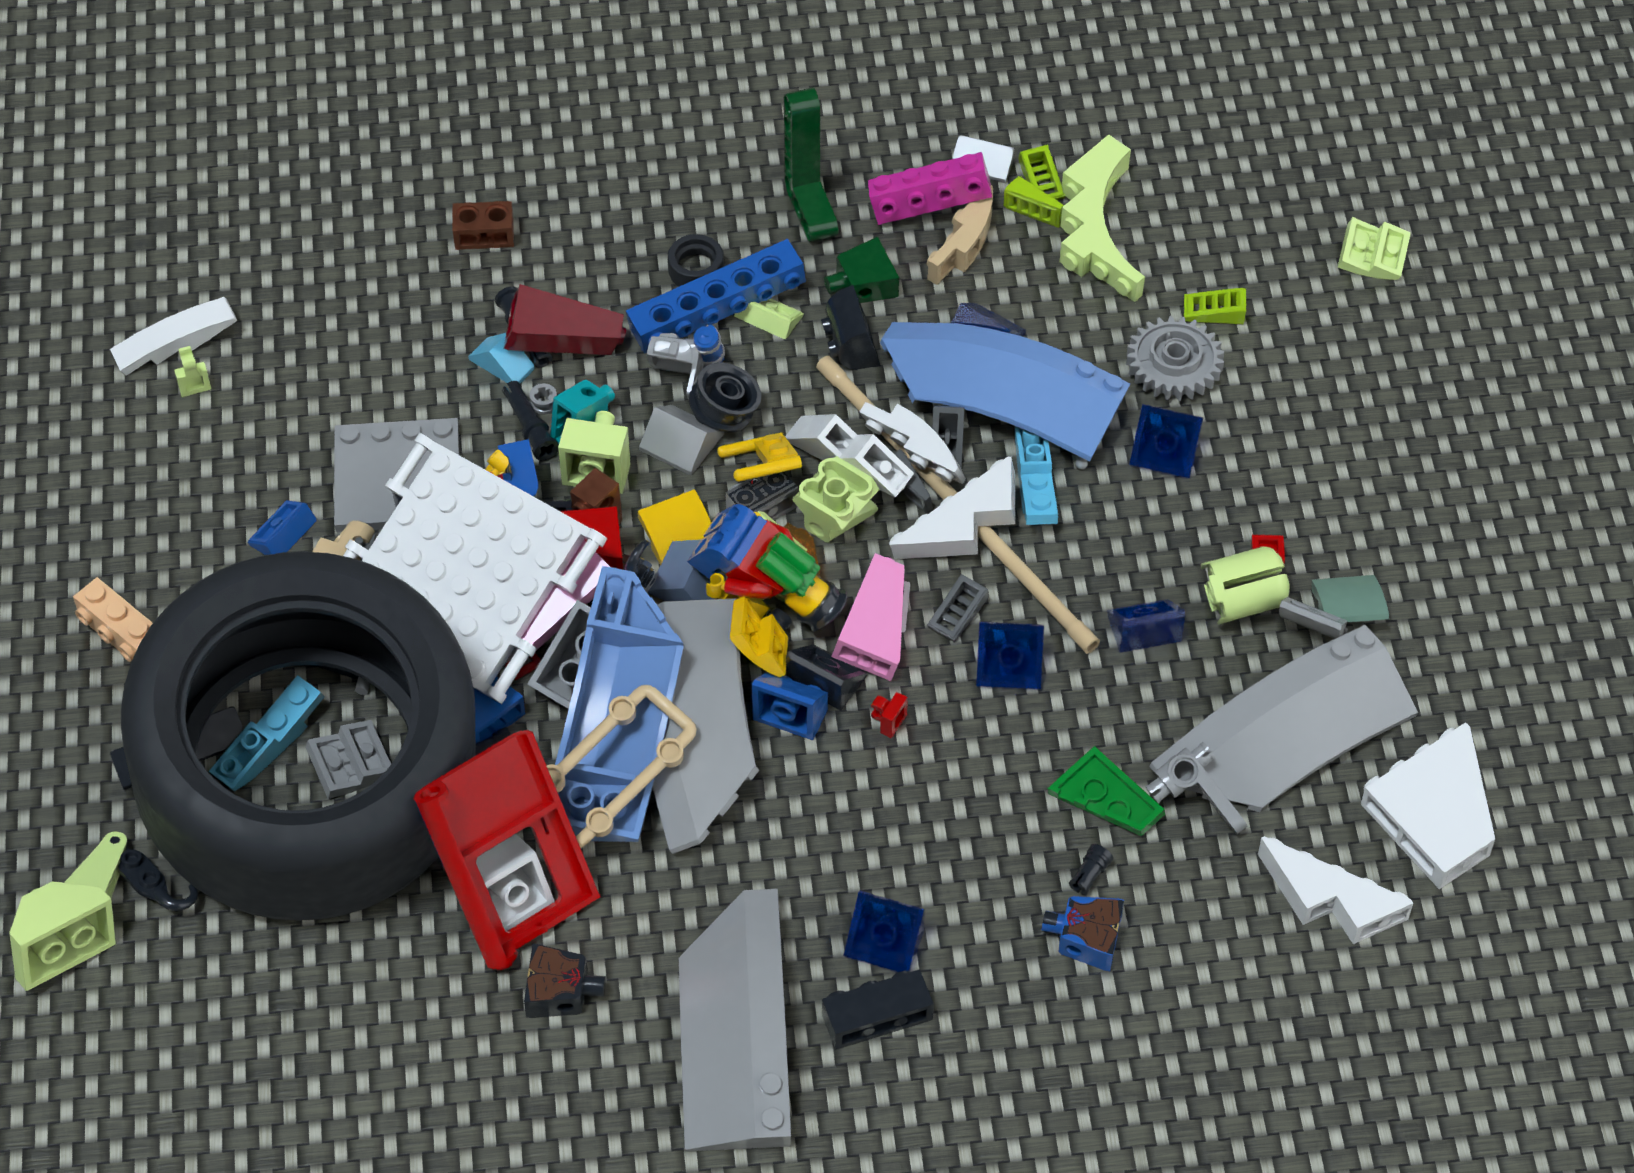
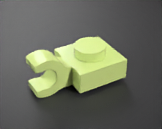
[174,346,211,397]

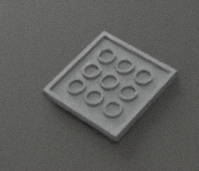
[334,418,459,532]

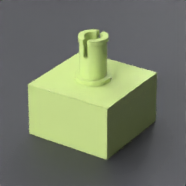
[558,411,630,494]

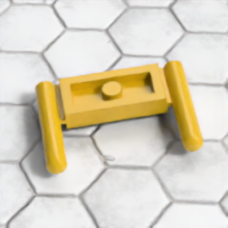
[717,432,802,482]

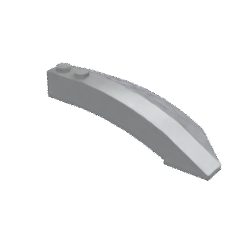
[653,598,759,854]
[1149,625,1418,812]
[679,889,791,1152]

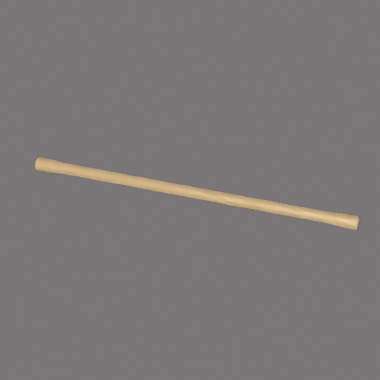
[816,356,1100,654]

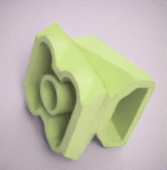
[792,456,880,542]

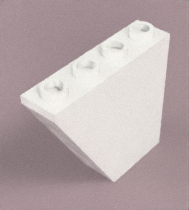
[1361,722,1495,889]

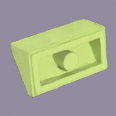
[734,299,804,339]

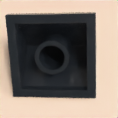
[786,644,867,711]

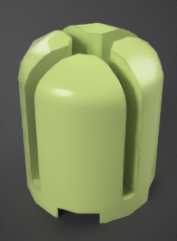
[1201,546,1289,624]

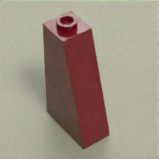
[503,284,626,355]

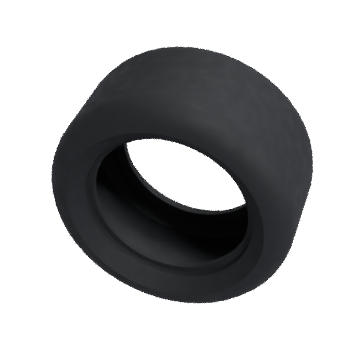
[121,551,476,921]

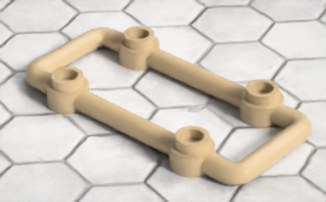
[546,685,697,848]

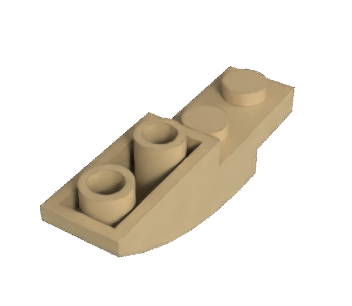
[927,185,993,285]

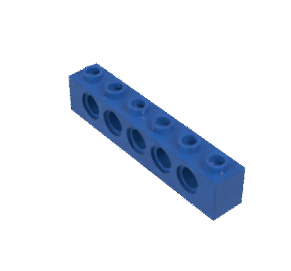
[625,239,806,354]

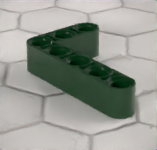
[783,87,839,242]

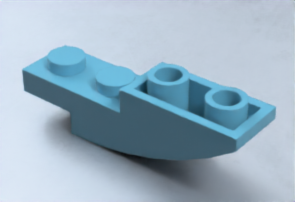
[1015,426,1058,525]
[209,675,325,791]

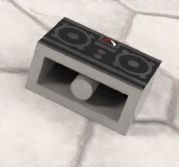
[725,472,799,520]

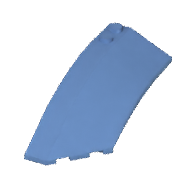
[880,322,1130,462]
[545,566,684,842]

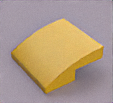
[638,489,712,565]
[730,596,788,678]

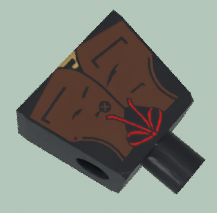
[524,944,606,1018]

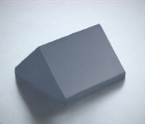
[648,539,726,601]

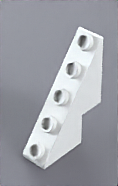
[785,414,914,497]
[889,457,1015,559]
[1258,836,1413,944]

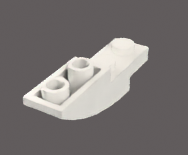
[859,402,966,484]

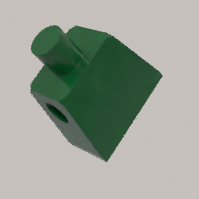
[824,237,899,303]

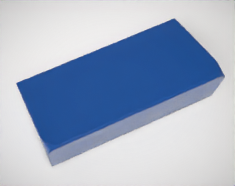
[247,500,316,555]

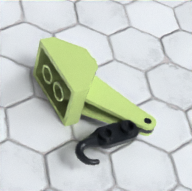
[9,832,198,991]

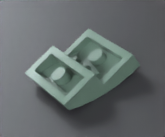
[1311,575,1389,622]

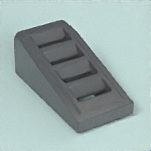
[894,449,933,514]
[927,574,989,643]

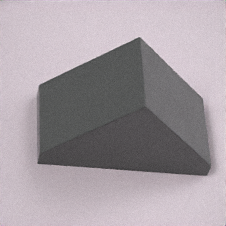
[932,406,964,467]

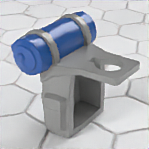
[647,324,725,400]

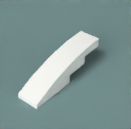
[110,297,237,376]

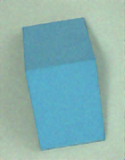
[468,333,535,383]

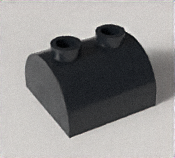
[821,285,881,370]

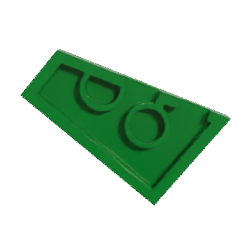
[1047,746,1165,836]

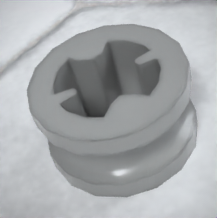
[529,383,557,414]

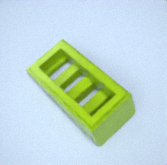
[1018,145,1065,200]
[1003,176,1064,228]
[1184,288,1246,324]

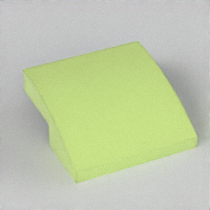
[1338,217,1411,280]

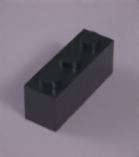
[822,969,934,1050]

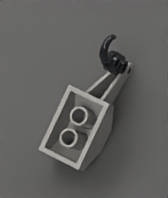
[528,540,659,709]

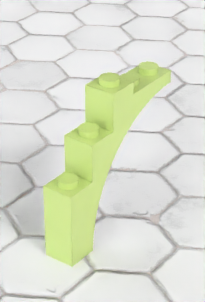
[1059,135,1145,302]

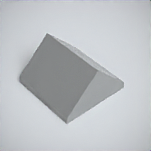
[639,405,724,476]

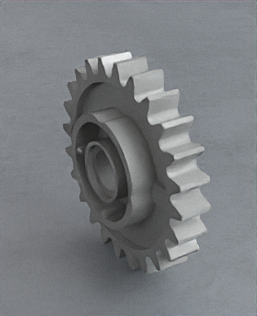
[1126,316,1224,401]

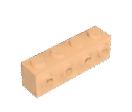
[73,577,153,662]

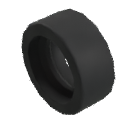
[668,234,724,287]

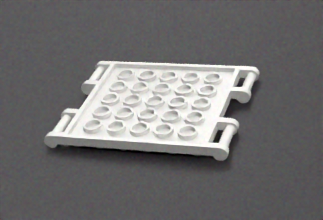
[343,433,607,704]

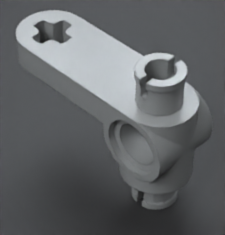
[1145,742,1248,834]

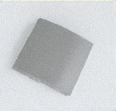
[1279,597,1348,639]
[306,720,391,799]

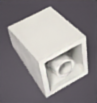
[476,834,555,930]

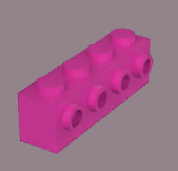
[868,152,992,225]

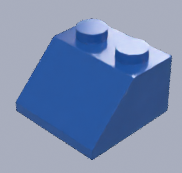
[752,672,828,740]

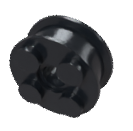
[689,362,761,432]

